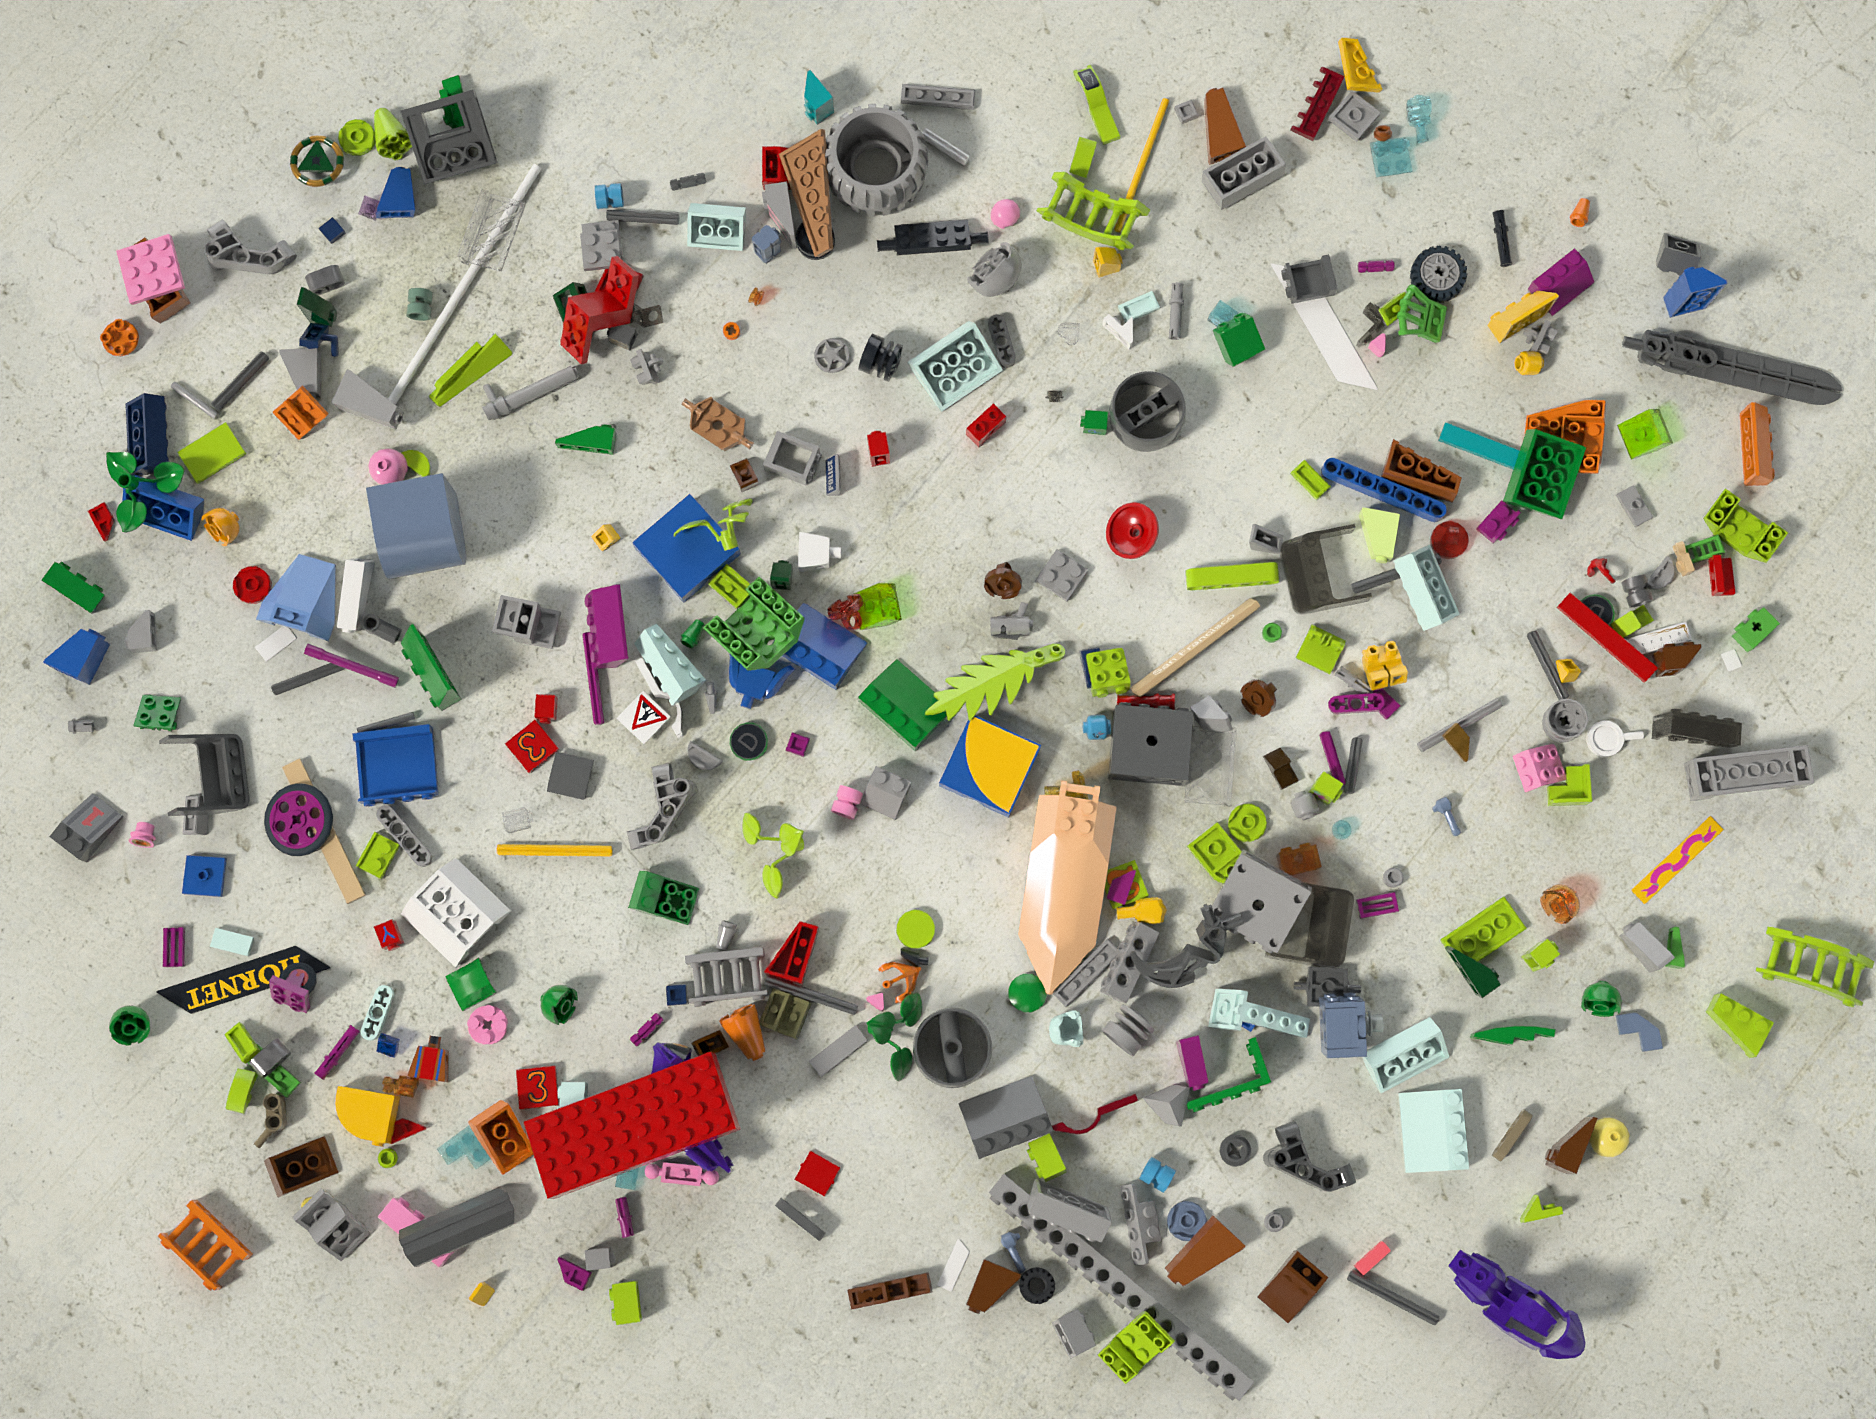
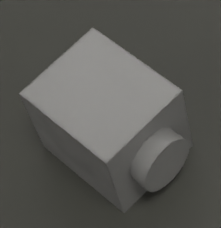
[585,1247,616,1271]

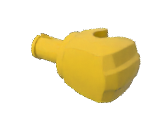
[1116,897,1167,924]

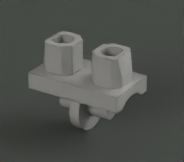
[1523,320,1558,356]
[630,349,663,385]

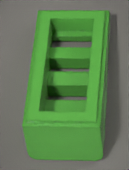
[1685,535,1725,564]
[1665,927,1685,969]

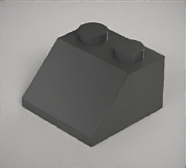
[1656,233,1701,276]

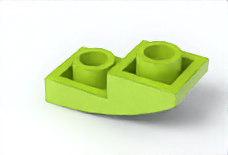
[1069,137,1097,178]
[225,1068,258,1114]

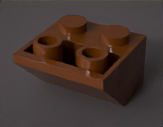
[1652,642,1702,677]

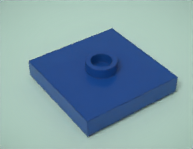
[182,855,227,897]

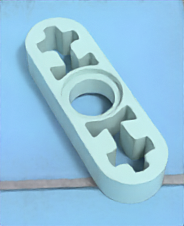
[361,985,394,1041]

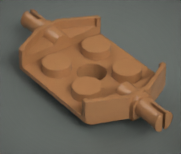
[681,397,754,451]

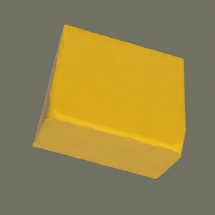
[591,524,620,551]
[1556,659,1582,683]
[469,1282,495,1306]

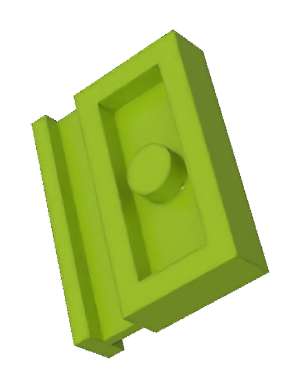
[708,564,750,609]
[356,832,400,879]

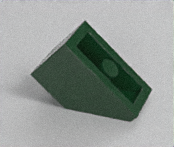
[770,560,793,590]

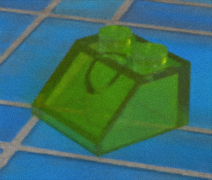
[1617,409,1673,459]
[853,583,902,630]

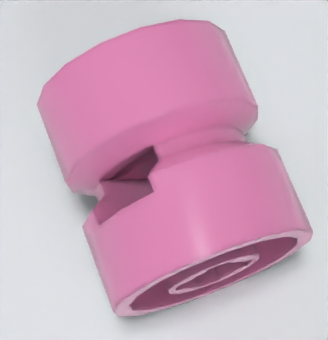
[831,785,863,819]

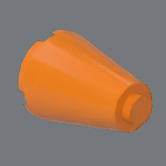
[719,1004,765,1061]

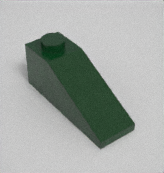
[297,287,337,327]
[1445,946,1501,998]

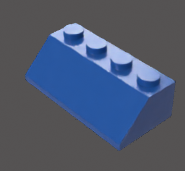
[1663,267,1727,318]
[122,475,204,541]

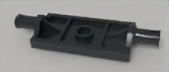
[877,220,989,256]

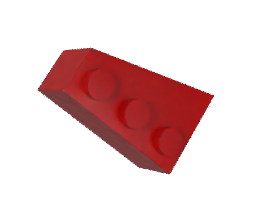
[764,921,819,985]

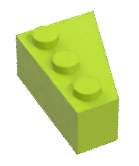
[1706,993,1774,1058]

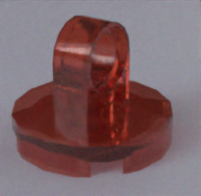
[1430,521,1469,559]
[827,594,864,630]

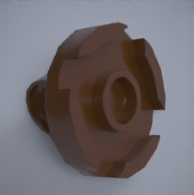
[984,562,1022,599]
[1240,679,1277,717]

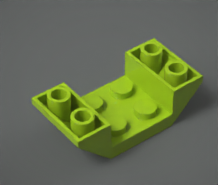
[1703,488,1788,563]
[1097,1311,1175,1384]

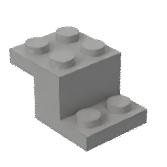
[580,220,623,271]
[492,595,561,649]
[293,1188,370,1261]

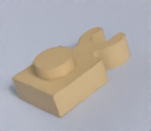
[1672,541,1695,577]

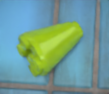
[374,108,412,161]

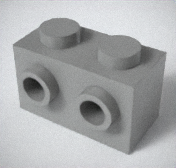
[1052,1309,1096,1359]

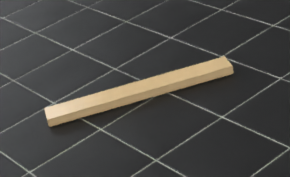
[282,758,366,904]

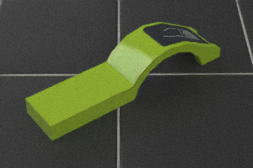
[1073,65,1120,145]

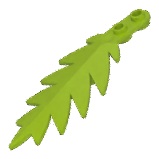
[925,643,1065,721]

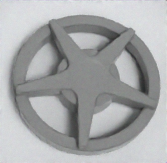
[814,338,849,373]

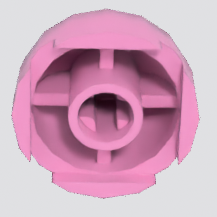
[368,448,408,485]

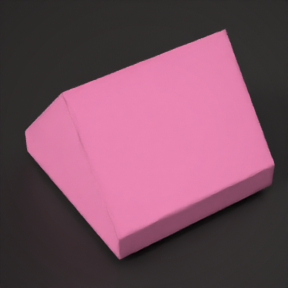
[1368,333,1386,357]
[866,993,884,1012]

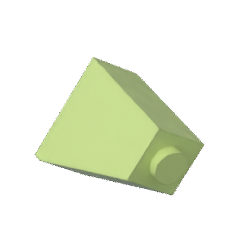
[1359,507,1400,563]

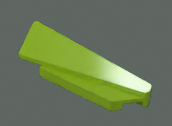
[429,333,513,407]

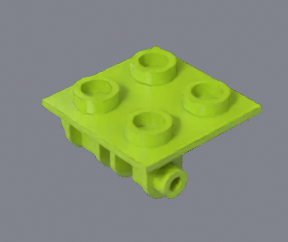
[1296,625,1346,675]

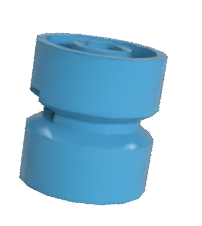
[595,183,624,209]
[1139,1157,1176,1193]

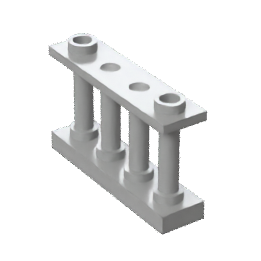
[685,947,769,1007]

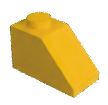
[1093,247,1123,278]

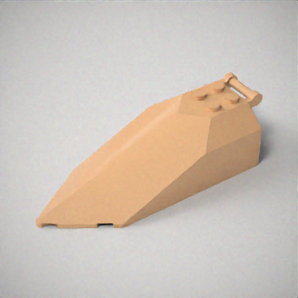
[1018,780,1116,995]

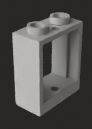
[763,431,822,485]

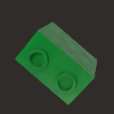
[1212,312,1265,367]

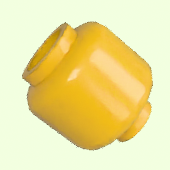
[1514,351,1544,375]

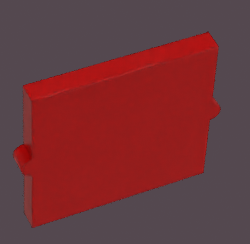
[794,1151,840,1197]

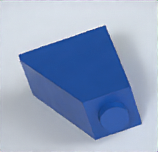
[376,167,415,218]

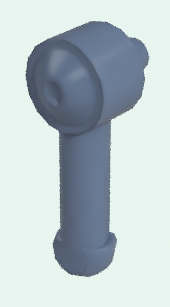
[1432,797,1461,836]
[1001,1232,1026,1273]

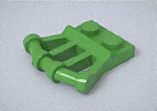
[1397,284,1447,343]

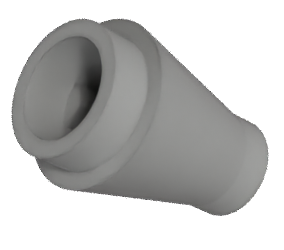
[716,920,737,950]

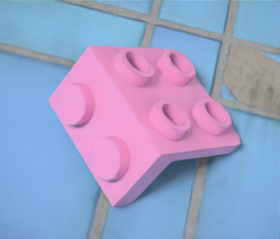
[1513,744,1566,792]

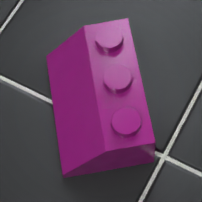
[1528,248,1594,316]

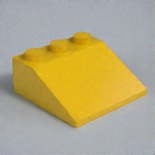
[1487,291,1559,343]

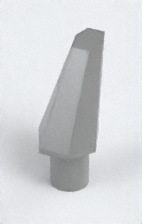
[705,682,717,714]

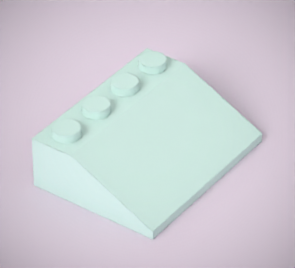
[907,321,1003,412]
[1399,1089,1469,1173]

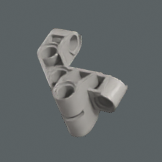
[205,219,297,274]
[627,763,697,850]

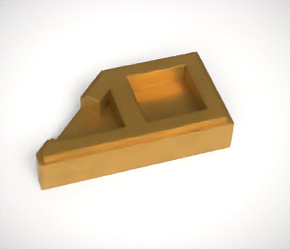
[1442,723,1470,762]

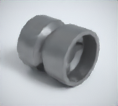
[1621,575,1653,608]

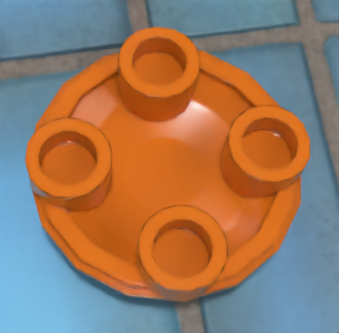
[100,319,139,357]

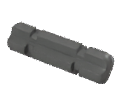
[670,173,706,191]

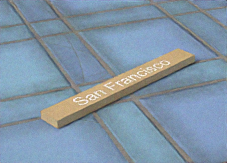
[1130,598,1260,697]

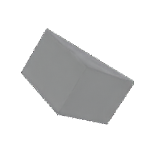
[1249,524,1283,554]

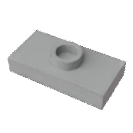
[1616,485,1653,527]

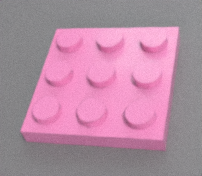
[116,234,185,305]

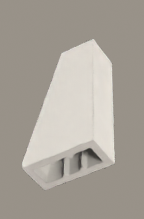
[337,558,374,633]

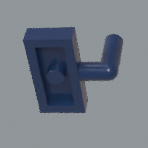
[299,323,339,357]

